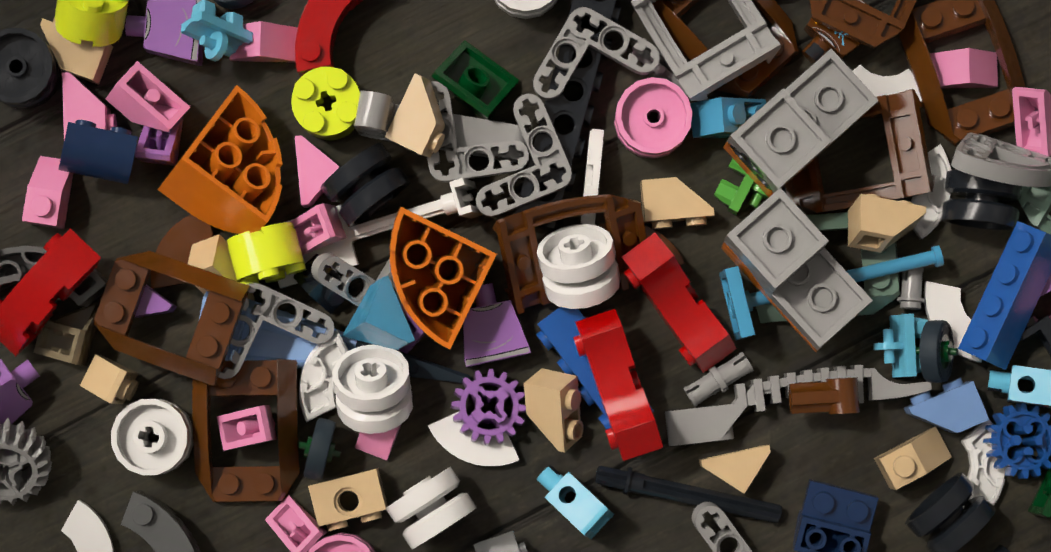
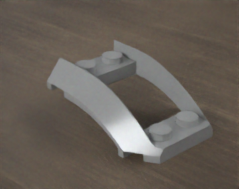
[631,0,781,101]

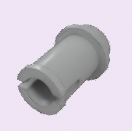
[897,267,925,310]

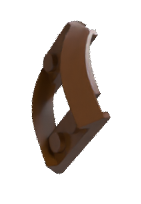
[652,0,799,99]
[809,0,917,48]
[898,0,1026,146]
[785,89,936,213]
[492,194,647,314]
[94,251,251,386]
[192,359,300,502]

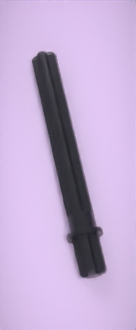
[595,466,782,523]

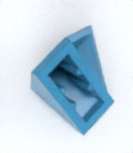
[341,276,415,350]

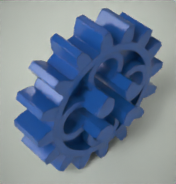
[983,403,1051,479]

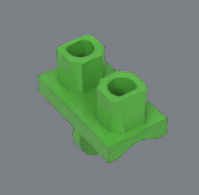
[713,158,769,215]

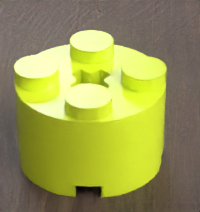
[55,0,129,47]
[291,67,360,140]
[227,222,306,284]

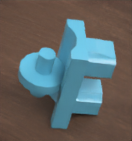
[181,0,253,62]
[873,314,928,378]

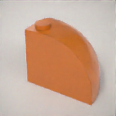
[157,85,283,234]
[390,207,497,350]

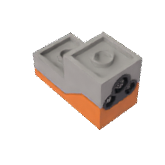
[723,49,879,197]
[721,188,873,352]

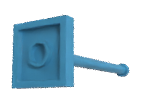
[719,245,944,340]

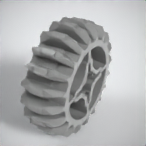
[0,418,52,506]

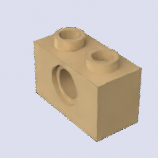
[308,468,388,531]

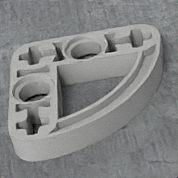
[951,133,1051,187]

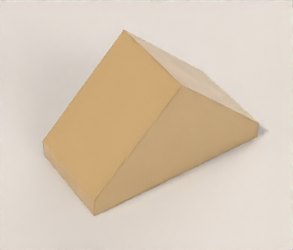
[699,445,771,494]

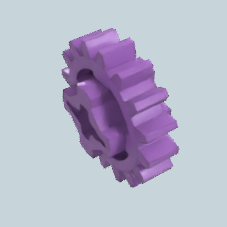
[451,369,526,446]

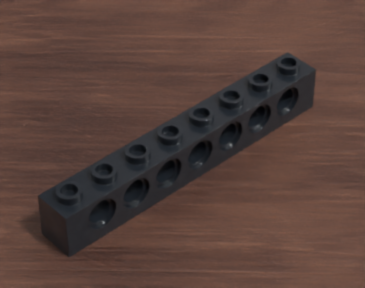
[515,0,621,231]

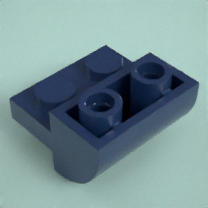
[58,120,138,184]
[793,479,879,552]

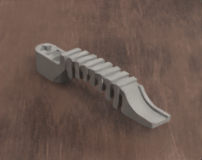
[665,365,932,446]

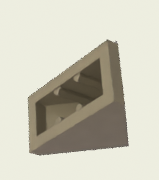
[33,301,100,366]

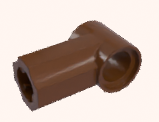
[788,377,860,414]

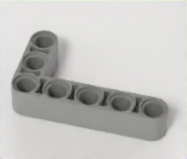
[354,91,531,163]

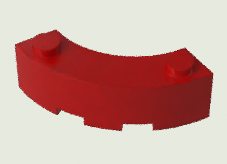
[295,0,363,77]
[0,228,101,356]
[621,233,737,373]
[573,309,663,461]

